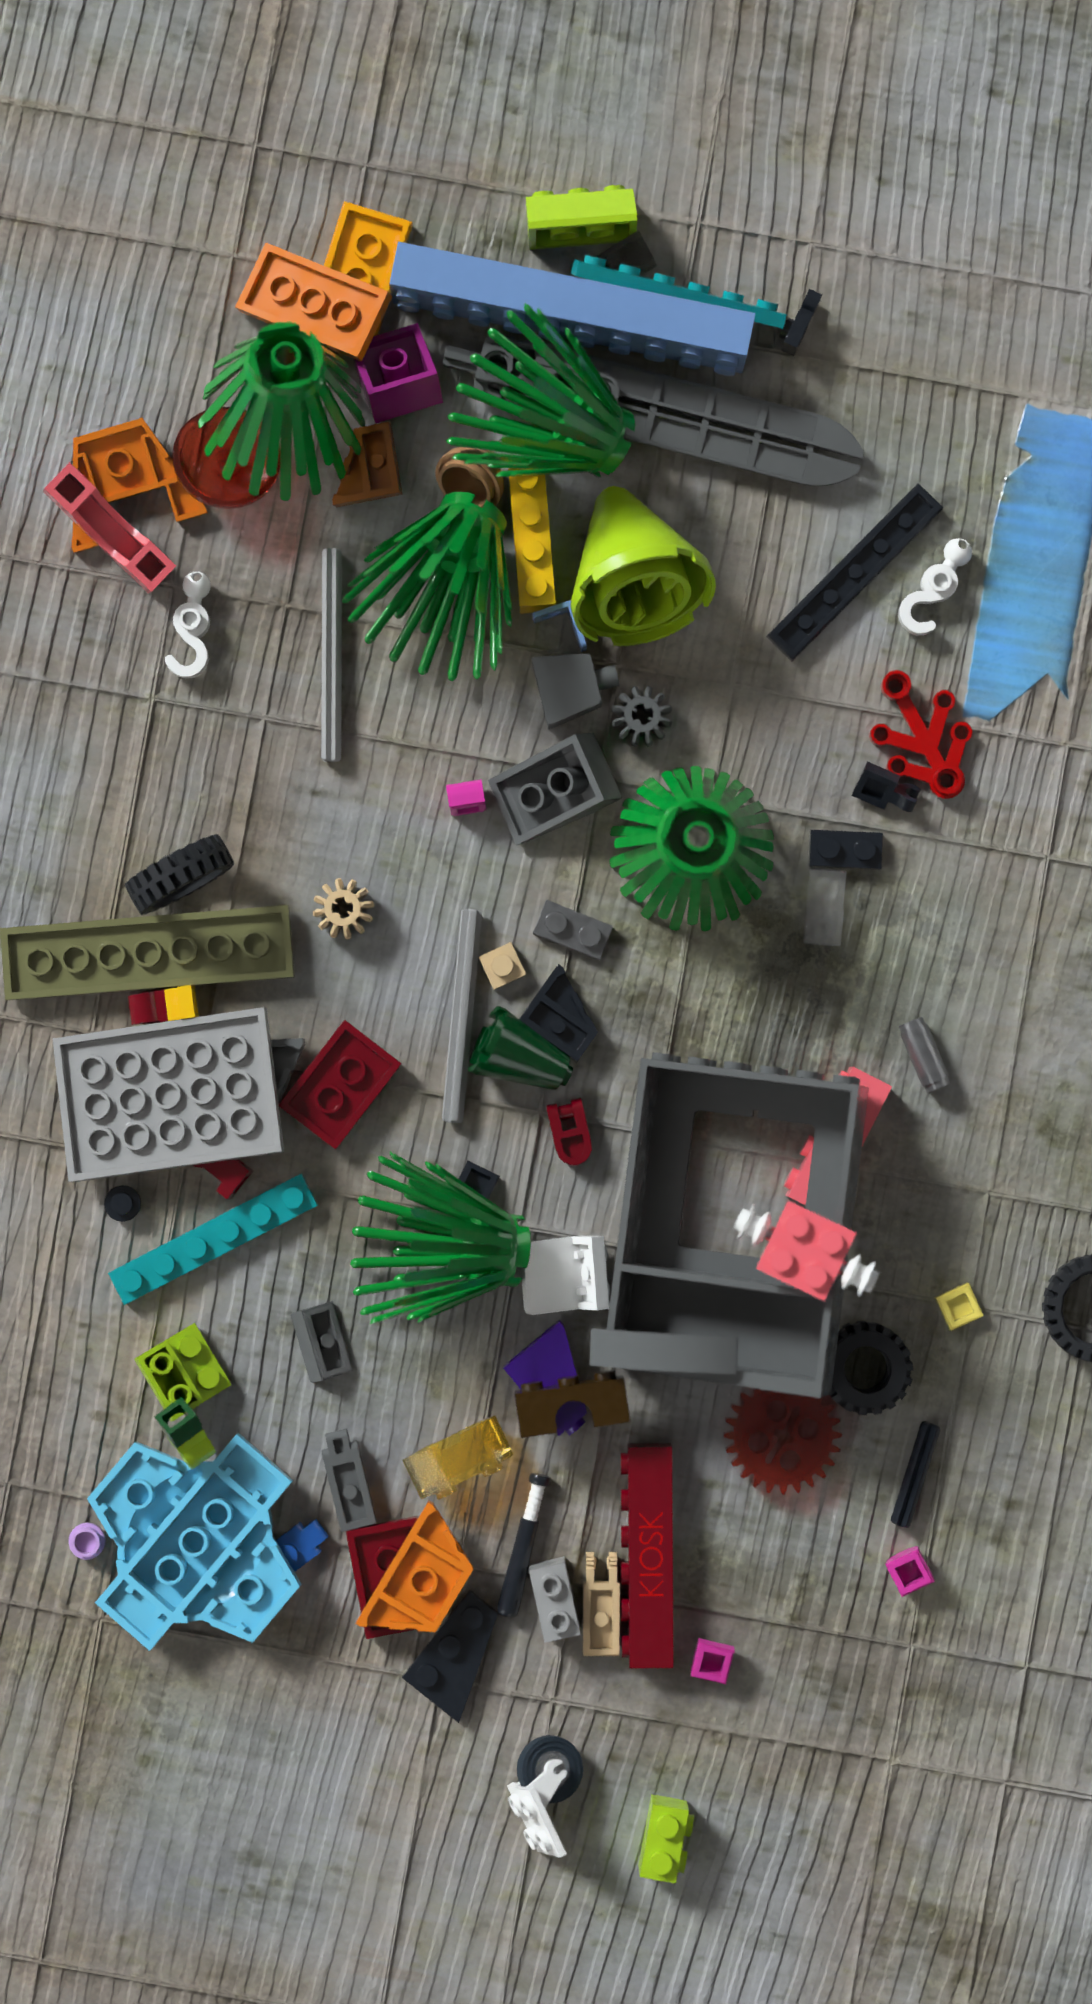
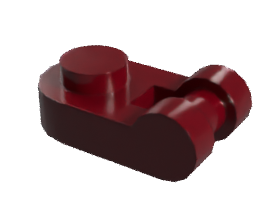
[546,1097,592,1165]

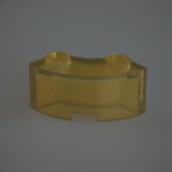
[403,1415,514,1500]

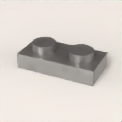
[533,900,613,960]

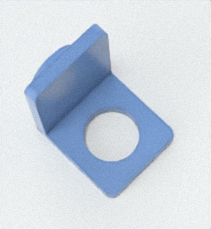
[532,600,587,652]

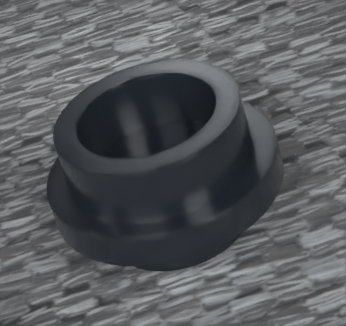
[104,1185,141,1222]

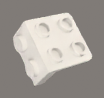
[521,1235,610,1315]

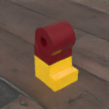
[128,985,199,1025]

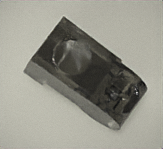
[596,230,657,273]

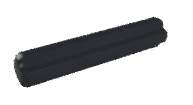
[891,1421,940,1528]

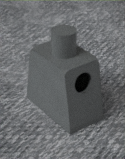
[532,654,619,729]

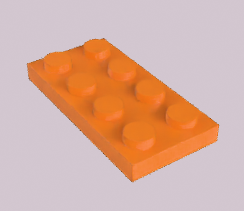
[235,243,392,362]

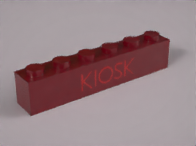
[620,1443,674,1668]

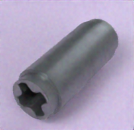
[899,1017,950,1093]

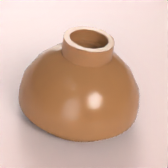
[435,447,504,508]

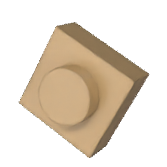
[479,942,526,990]

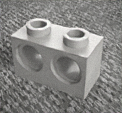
[529,1556,581,1643]

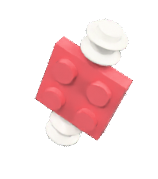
[733,1201,879,1301]

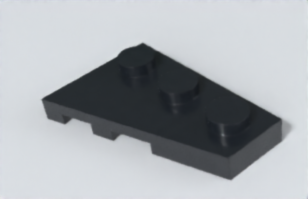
[402,1590,498,1723]

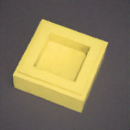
[935,1282,984,1331]

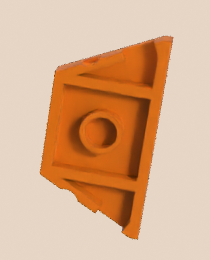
[355,1500,474,1632]

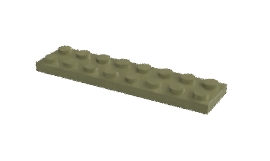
[0,905,295,1001]

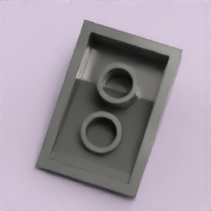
[488,733,622,845]

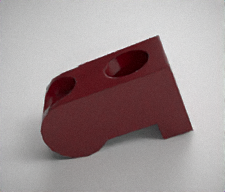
[192,1159,254,1200]

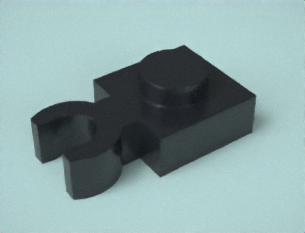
[779,289,822,357]

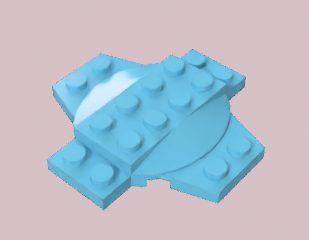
[87,1433,302,1651]

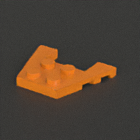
[72,418,208,553]

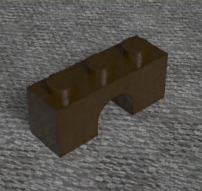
[514,1370,630,1438]

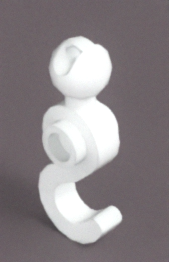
[898,538,972,635]
[165,571,211,679]

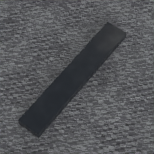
[767,483,943,662]

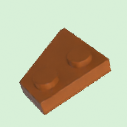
[332,422,403,508]

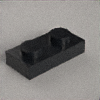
[808,830,883,870]

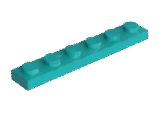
[571,255,787,329]
[108,1173,318,1305]

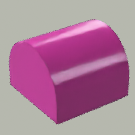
[446,779,487,817]
[885,1546,935,1597]
[691,1638,735,1685]

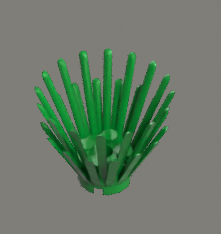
[447,303,636,478]
[198,322,365,501]
[342,492,513,681]
[609,766,774,931]
[350,1152,531,1324]

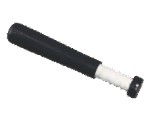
[497,1473,551,1618]

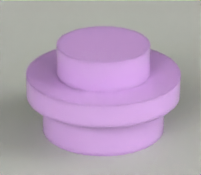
[69,1522,106,1560]

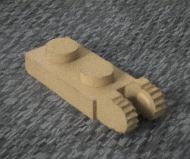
[583,1552,620,1656]

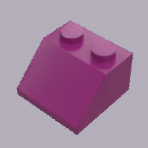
[354,323,443,424]

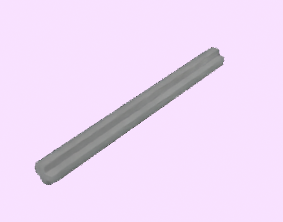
[321,548,342,762]
[442,909,482,1123]

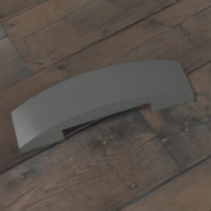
[590,1328,738,1374]

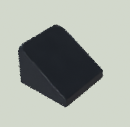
[459,1161,500,1199]

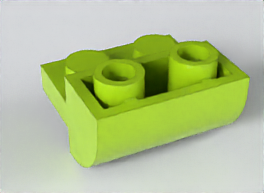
[134,1323,231,1422]

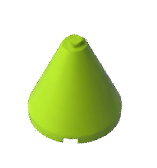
[571,486,716,646]

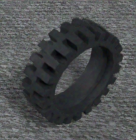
[125,834,235,915]
[1042,1254,1092,1362]

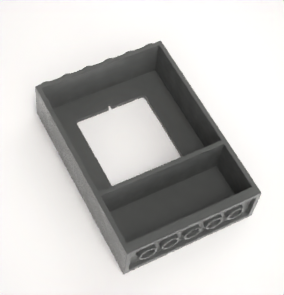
[607,1052,869,1398]

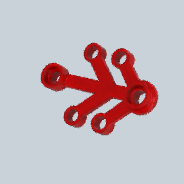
[869,670,972,799]

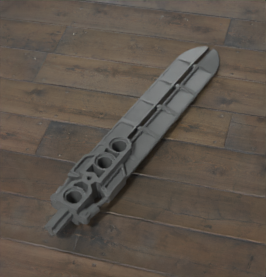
[442,335,863,486]

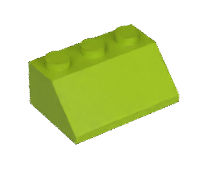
[525,185,638,250]

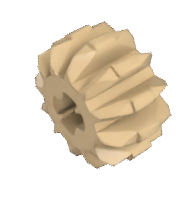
[313,878,374,940]

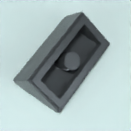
[291,1301,353,1382]

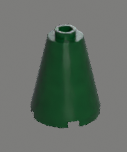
[468,1006,573,1090]

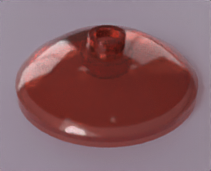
[172,407,281,509]

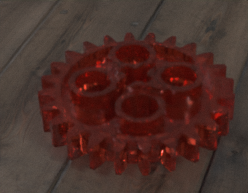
[723,1388,842,1495]

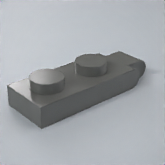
[322,1429,377,1532]

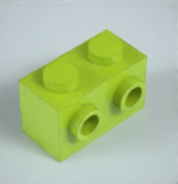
[638,1794,694,1884]

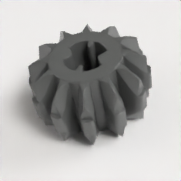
[612,686,672,747]

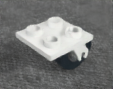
[507,1735,583,1858]

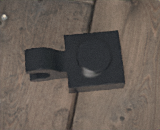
[851,761,921,812]

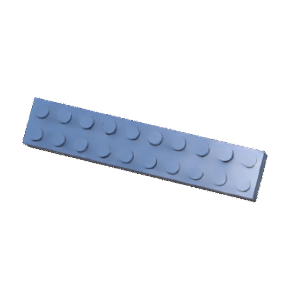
[389,242,755,376]

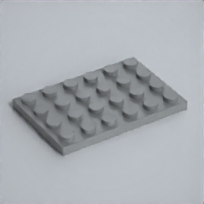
[53,1007,284,1183]

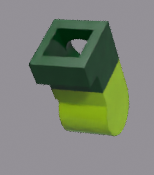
[154,1397,216,1470]

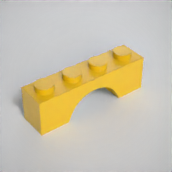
[508,468,556,614]

